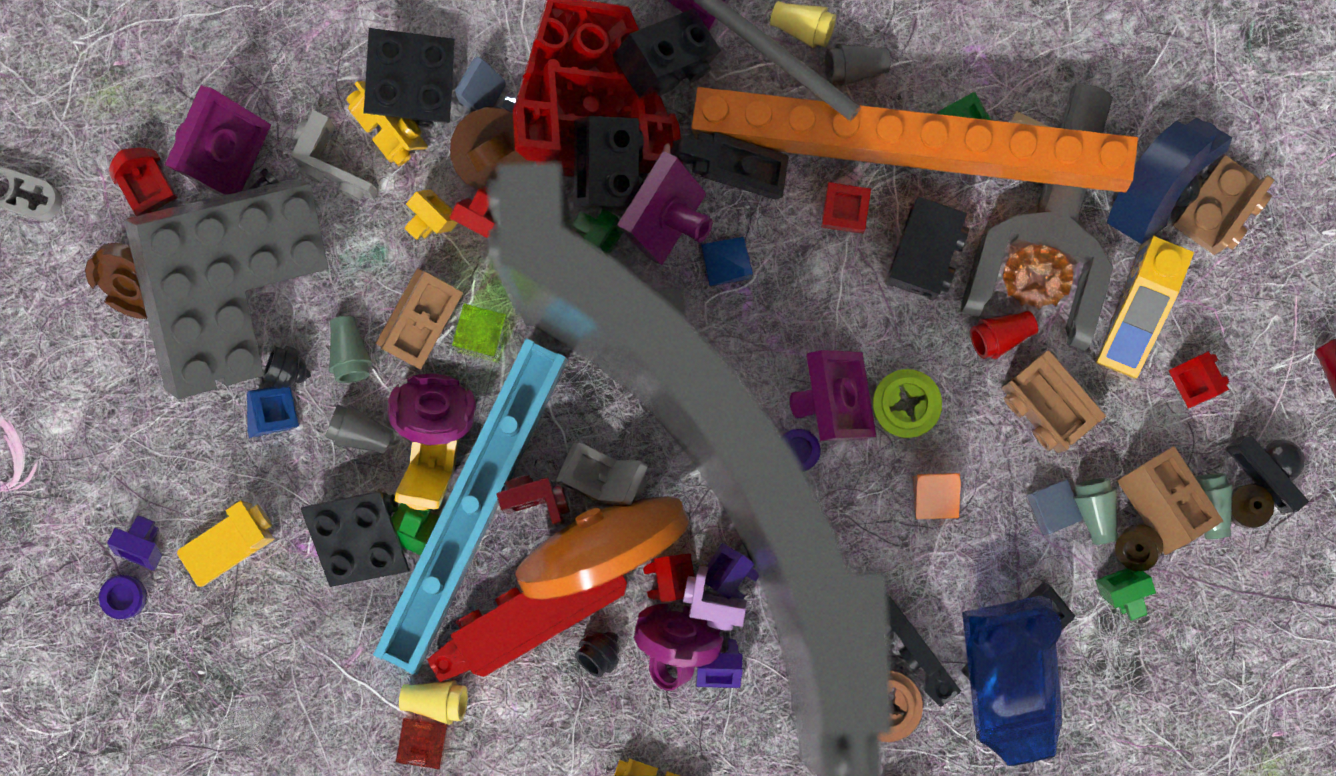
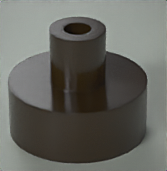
[1231,484,1274,528]
[1115,524,1163,571]

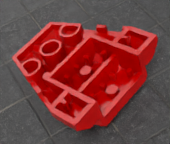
[513,0,683,177]

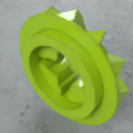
[872,369,942,438]

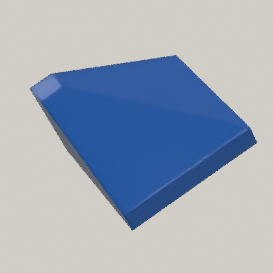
[702,236,753,287]
[247,387,299,438]

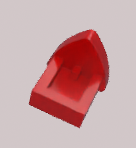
[109,147,177,216]

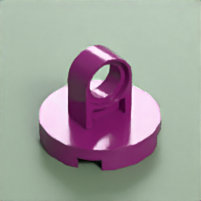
[633,604,723,691]

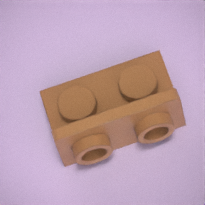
[1172,155,1275,255]

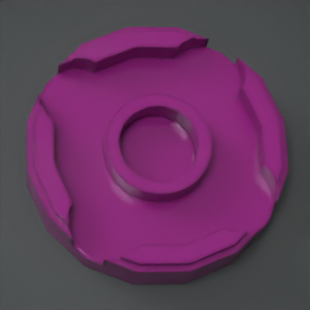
[388,373,477,445]

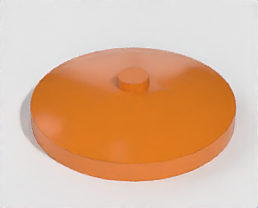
[515,496,689,599]

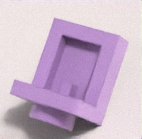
[683,565,747,630]

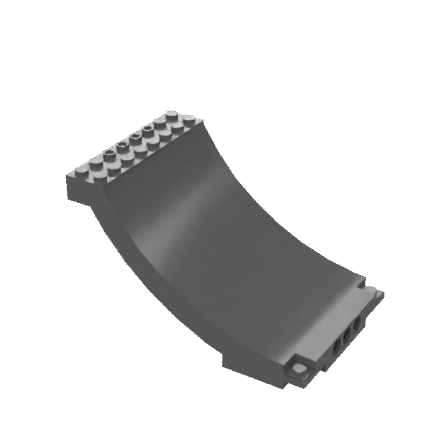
[489,163,892,776]

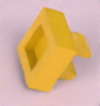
[404,189,458,240]

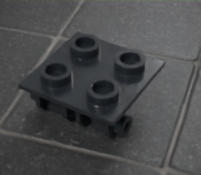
[363,28,455,127]
[301,490,410,587]

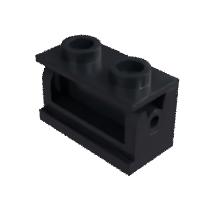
[885,196,969,301]

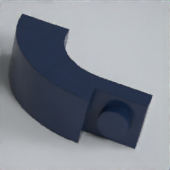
[1107,117,1233,244]

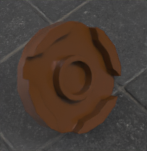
[450,106,535,190]
[85,242,147,319]

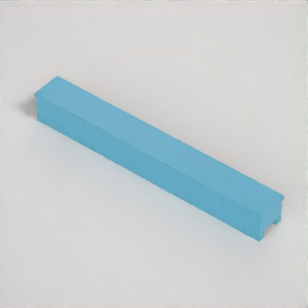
[373,338,568,675]

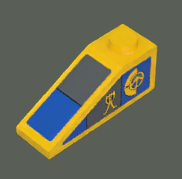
[1095,236,1194,379]

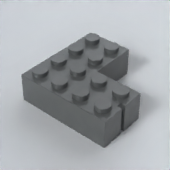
[123,179,329,399]

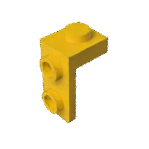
[395,439,459,510]
[177,500,275,587]

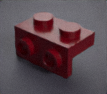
[496,475,570,527]

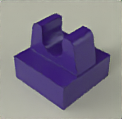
[107,515,162,571]
[705,543,759,600]
[696,639,743,688]

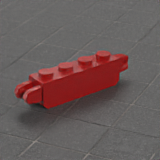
[427,564,642,682]

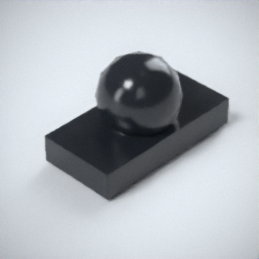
[1226,434,1309,514]

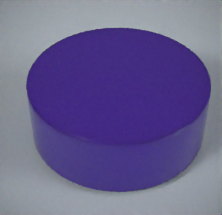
[782,429,821,472]
[99,575,147,619]

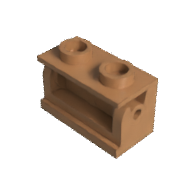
[375,268,463,370]
[1001,350,1106,454]
[1117,446,1223,555]

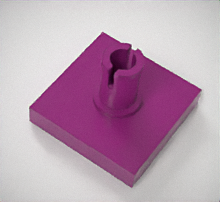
[165,85,272,196]
[617,151,713,265]
[789,350,877,441]

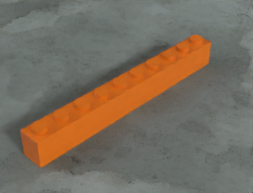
[691,87,1138,193]

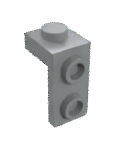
[291,110,378,201]
[556,442,648,505]

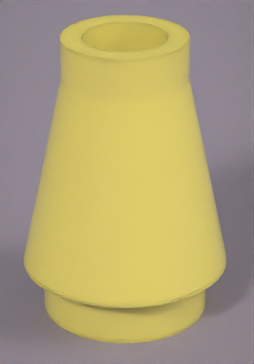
[770,1,836,48]
[399,680,468,725]

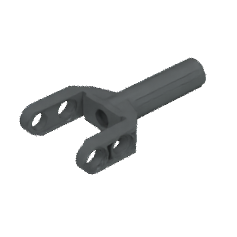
[961,84,1113,351]

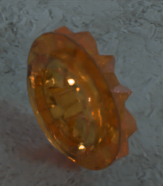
[1003,245,1074,310]

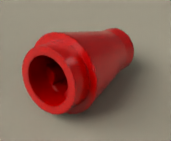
[970,310,1038,360]

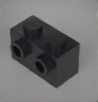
[612,8,721,98]
[574,116,644,209]

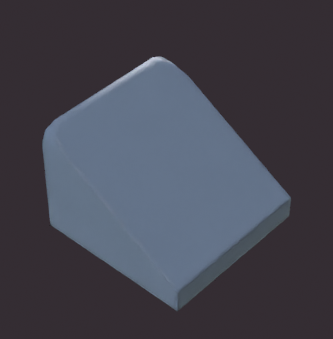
[455,56,506,111]
[1026,479,1083,535]

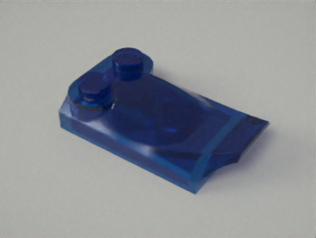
[962,595,1062,766]

